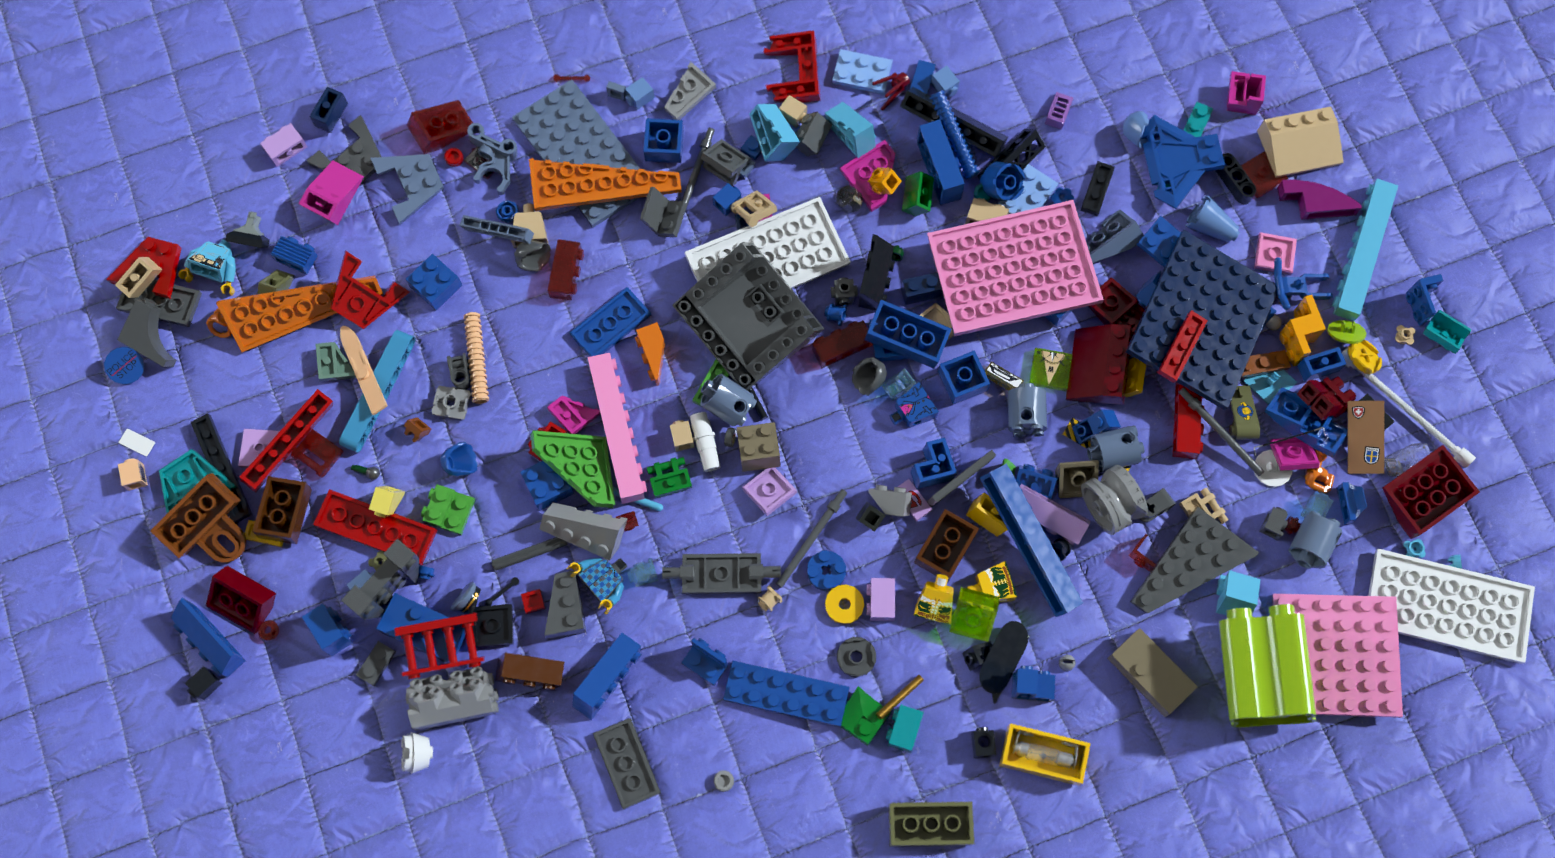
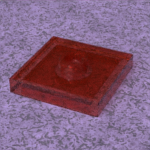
[1241,151,1288,198]

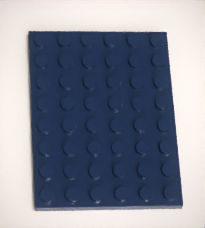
[1126,230,1277,410]

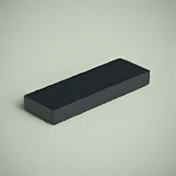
[1080,161,1115,216]

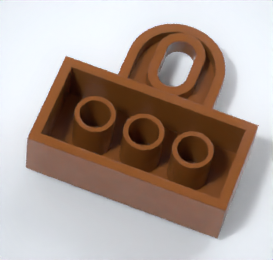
[150,473,246,563]

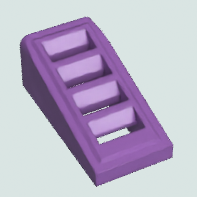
[1045,92,1073,130]

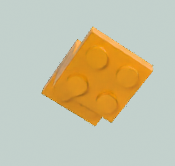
[1279,295,1326,367]

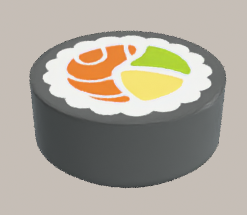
[724,427,737,447]

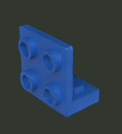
[1406,274,1444,326]
[681,638,728,686]

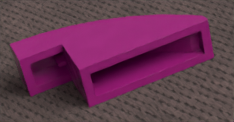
[1277,180,1362,220]

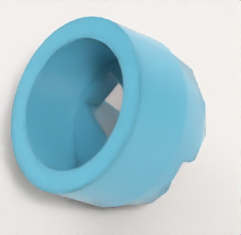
[1447,555,1462,569]

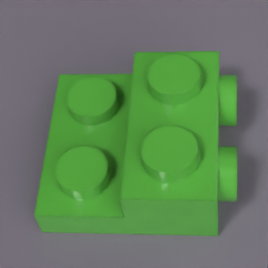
[421,484,475,536]

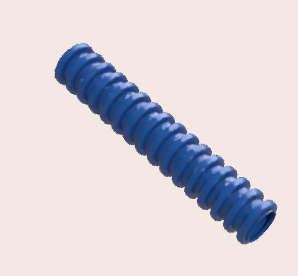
[929,91,979,179]

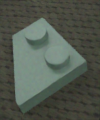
[315,342,356,382]

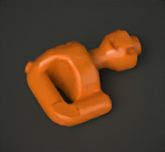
[1305,449,1335,494]

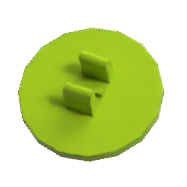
[1327,320,1367,344]

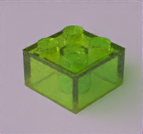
[949,587,999,642]

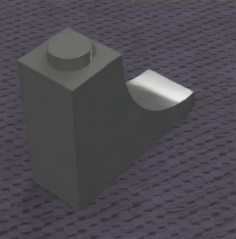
[117,298,177,367]

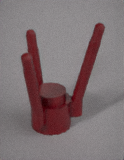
[872,72,910,110]

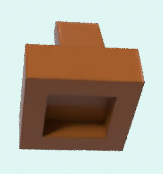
[404,417,431,442]

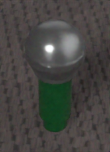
[351,465,380,480]

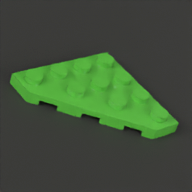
[530,430,615,508]

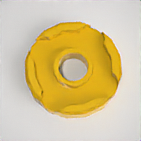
[825,585,864,624]

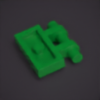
[646,457,692,498]

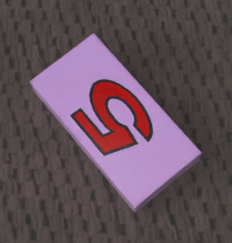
[898,479,932,522]

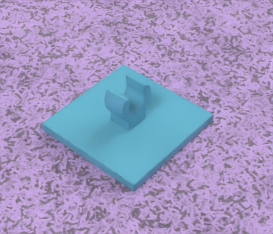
[1243,370,1297,405]

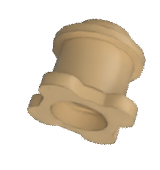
[758,586,783,612]

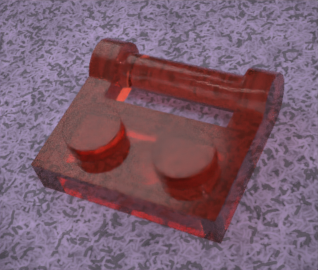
[291,429,344,478]

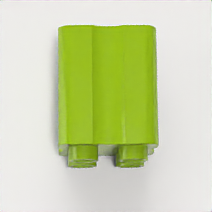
[1219,604,1316,728]

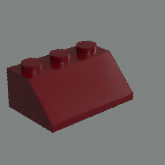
[206,566,276,634]

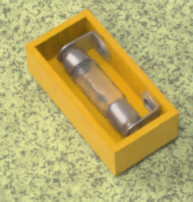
[999,723,1091,786]

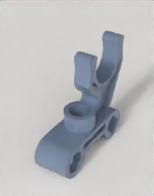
[468,123,518,195]

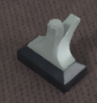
[226,211,269,248]

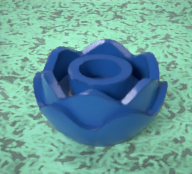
[496,201,519,223]

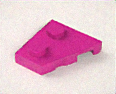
[547,395,601,434]

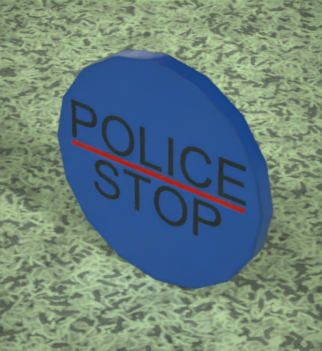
[104,347,145,384]

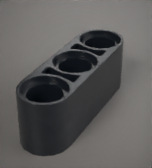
[1215,153,1256,205]

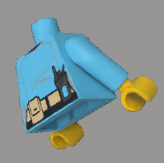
[178,240,236,296]

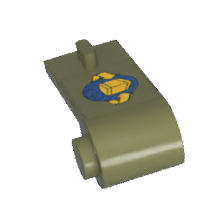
[1229,386,1260,440]

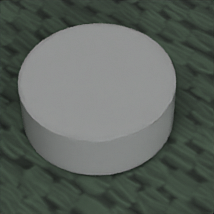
[714,770,734,792]

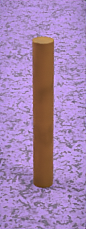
[876,675,924,720]

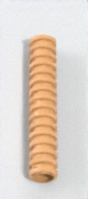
[463,312,489,404]

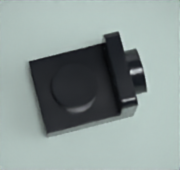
[963,641,993,671]

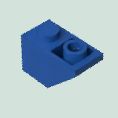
[1072,409,1121,444]

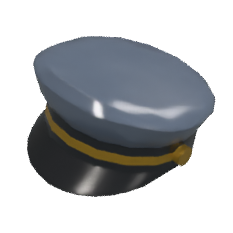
[450,581,481,615]

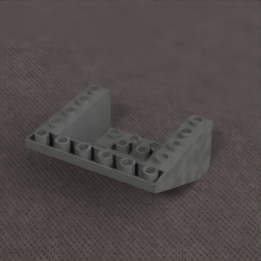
[672,243,825,391]

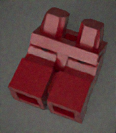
[1297,376,1356,420]

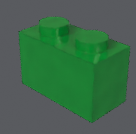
[902,171,934,217]

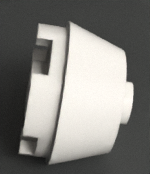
[401,732,433,774]

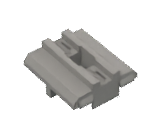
[431,386,471,420]

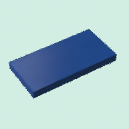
[570,287,651,357]

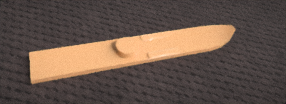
[340,326,388,416]

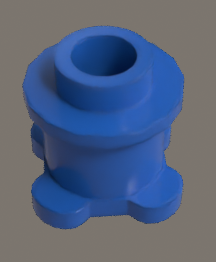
[824,303,847,326]

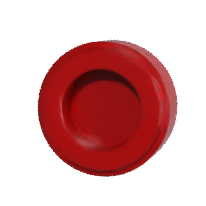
[444,148,464,167]

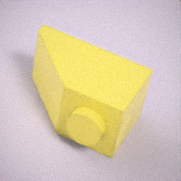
[369,486,405,517]

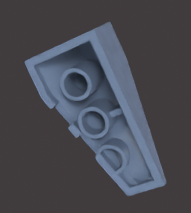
[1087,209,1144,263]

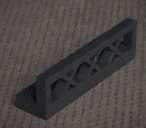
[977,128,1046,180]

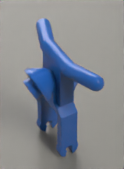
[1274,257,1333,310]

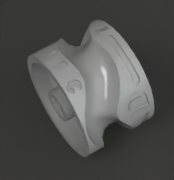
[1081,465,1148,535]

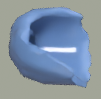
[1123,111,1149,148]

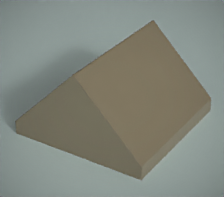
[1055,460,1099,498]

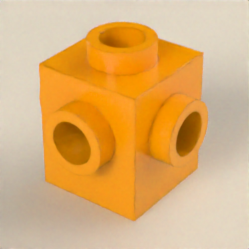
[868,167,902,195]

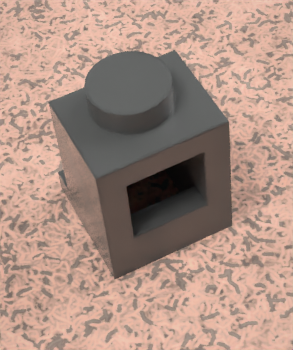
[1259,507,1288,540]

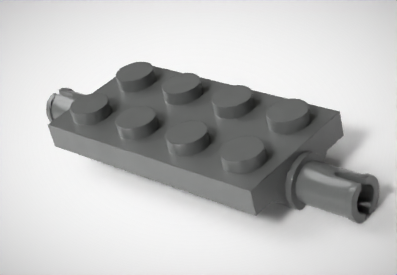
[662,553,781,594]

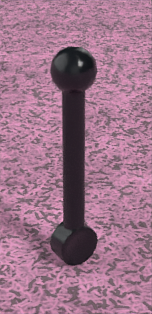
[485,577,519,606]

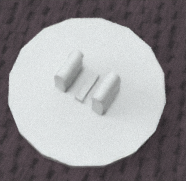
[1254,450,1292,487]

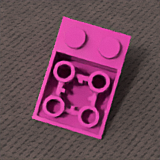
[299,160,364,225]

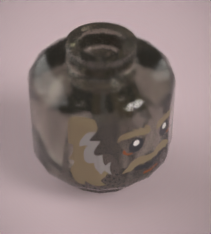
[836,185,863,213]

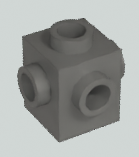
[831,277,858,306]

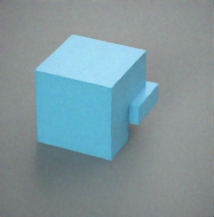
[1216,570,1260,616]

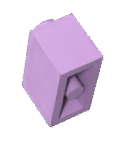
[260,123,307,167]
[866,578,895,621]

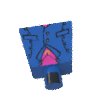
[889,382,939,428]

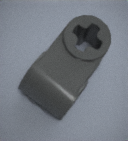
[447,352,471,390]
[1140,488,1176,522]

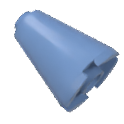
[1185,195,1240,242]

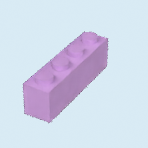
[1020,484,1090,544]

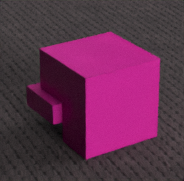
[1227,71,1266,115]

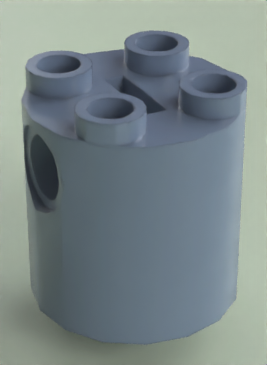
[700,374,757,426]
[1007,383,1047,438]
[1087,426,1144,472]
[1288,511,1343,569]

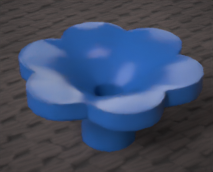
[1051,187,1074,204]

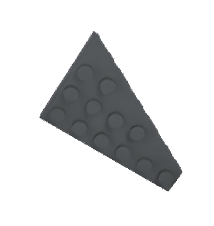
[1130,507,1259,613]

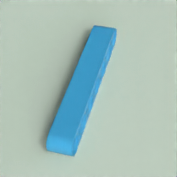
[339,330,415,453]

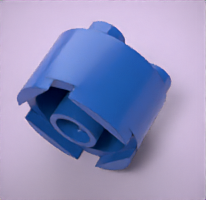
[980,162,1025,201]

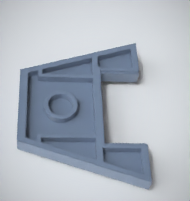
[370,154,444,225]

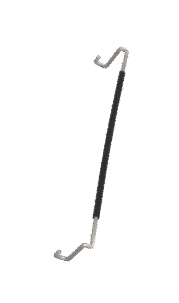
[1253,427,1326,456]

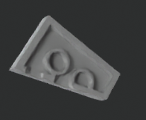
[665,62,716,120]

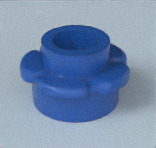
[418,566,435,580]

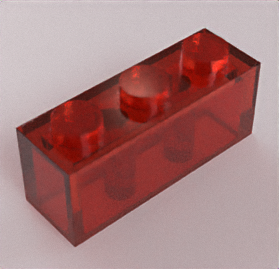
[547,239,584,301]
[812,320,873,368]

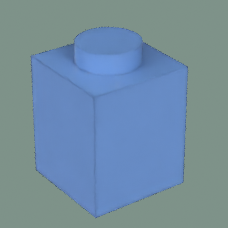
[931,66,960,97]
[625,77,655,110]

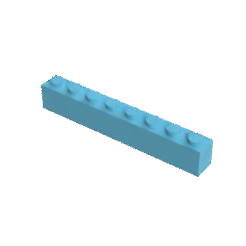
[1332,179,1398,321]

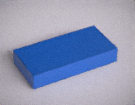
[910,60,936,94]

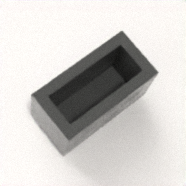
[795,112,832,156]

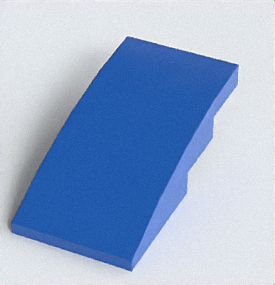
[1265,387,1348,458]

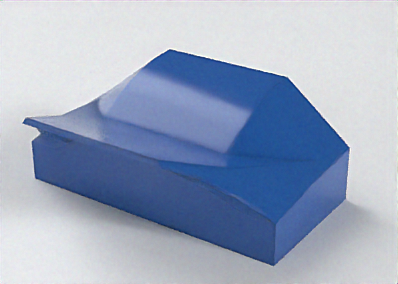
[1336,482,1367,525]

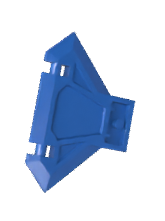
[1141,115,1225,209]

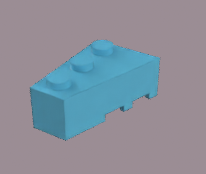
[825,102,876,158]
[749,104,800,161]

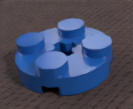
[807,550,846,590]

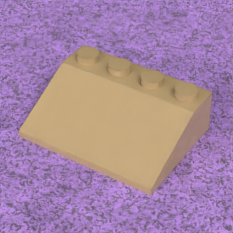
[1257,106,1344,178]

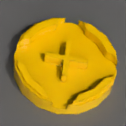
[1348,340,1382,374]

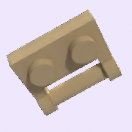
[730,191,777,227]

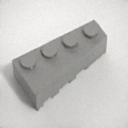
[539,503,628,560]

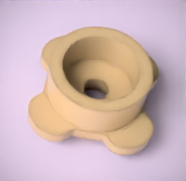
[1395,325,1416,345]

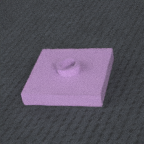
[238,429,280,470]
[742,468,797,516]

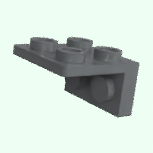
[640,187,687,237]

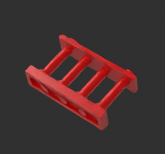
[394,613,485,679]

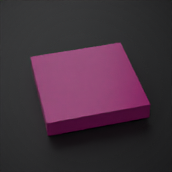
[1270,437,1320,471]

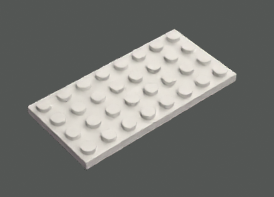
[684,197,851,289]
[1368,549,1535,664]

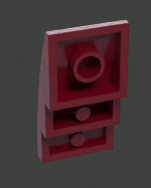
[1088,277,1145,334]

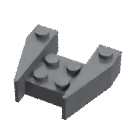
[341,539,419,620]

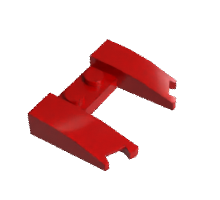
[763,30,821,103]

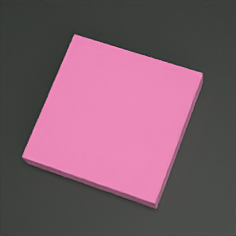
[1254,232,1297,275]

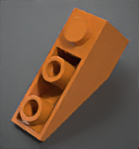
[634,322,665,386]

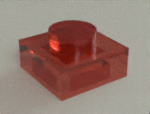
[616,511,639,531]

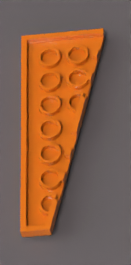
[529,158,682,211]
[216,276,383,352]

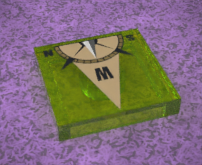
[1029,348,1072,391]

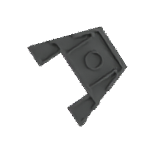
[307,115,381,186]

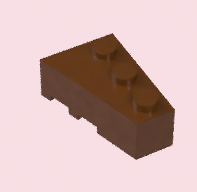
[495,653,564,690]

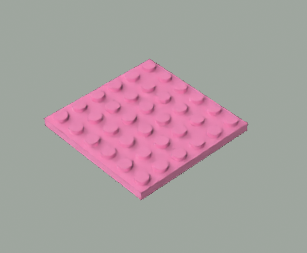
[1272,594,1403,718]

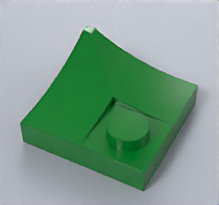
[841,686,891,746]

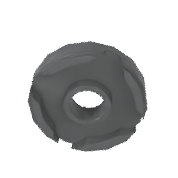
[837,637,876,677]

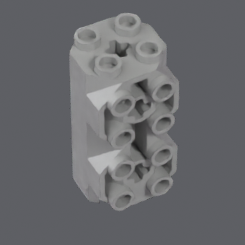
[406,666,499,731]

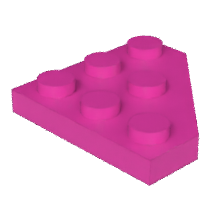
[840,140,895,212]

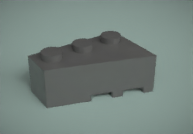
[544,570,586,640]

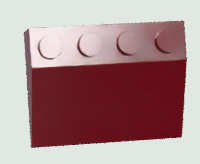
[1066,324,1133,405]
[1382,445,1480,539]

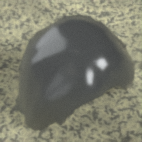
[514,240,551,271]
[852,357,887,396]

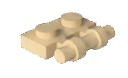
[1179,487,1229,524]

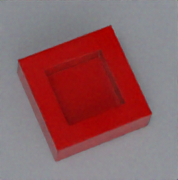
[521,589,546,614]

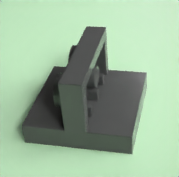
[700,139,751,186]

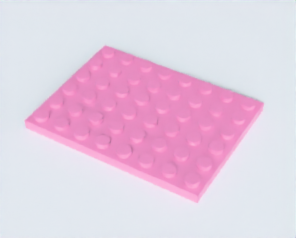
[927,200,1104,337]

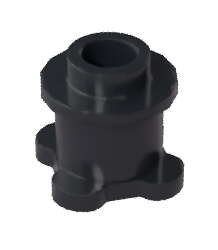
[1051,538,1071,561]

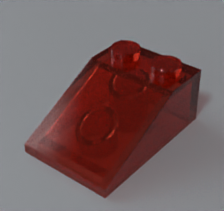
[407,100,473,154]

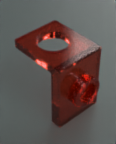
[1128,534,1156,571]

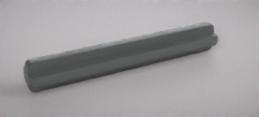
[492,537,567,571]

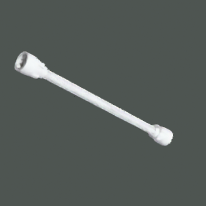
[1342,347,1476,469]

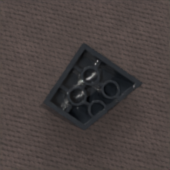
[858,234,895,311]

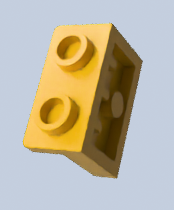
[1125,358,1146,397]

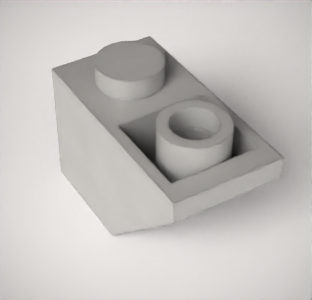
[869,485,912,517]

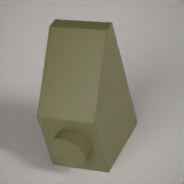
[258,270,294,294]

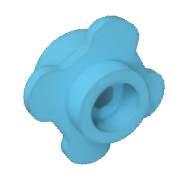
[1403,539,1426,558]

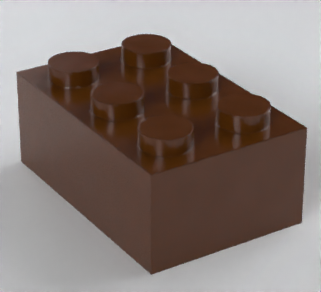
[252,476,312,544]
[914,509,979,583]

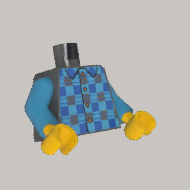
[566,558,627,614]

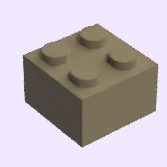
[737,422,781,472]

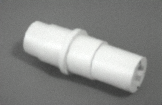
[690,412,721,472]

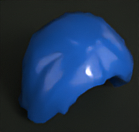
[440,442,478,476]

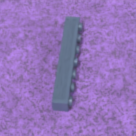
[459,215,534,244]

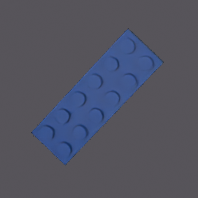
[723,661,850,727]

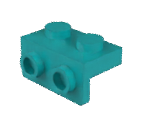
[1422,310,1471,354]

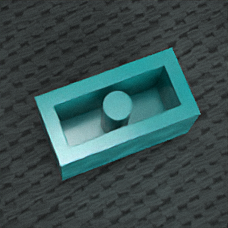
[885,705,924,753]

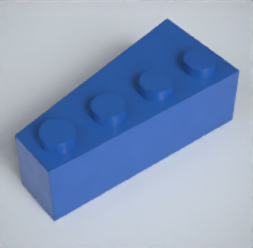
[572,632,642,720]

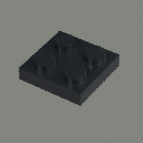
[472,604,514,648]

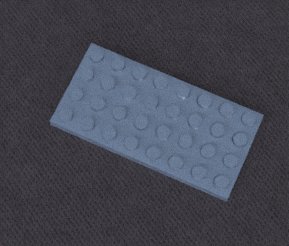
[512,79,640,228]

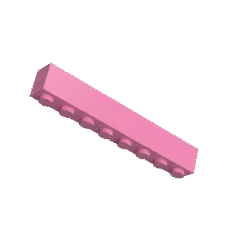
[587,353,647,504]

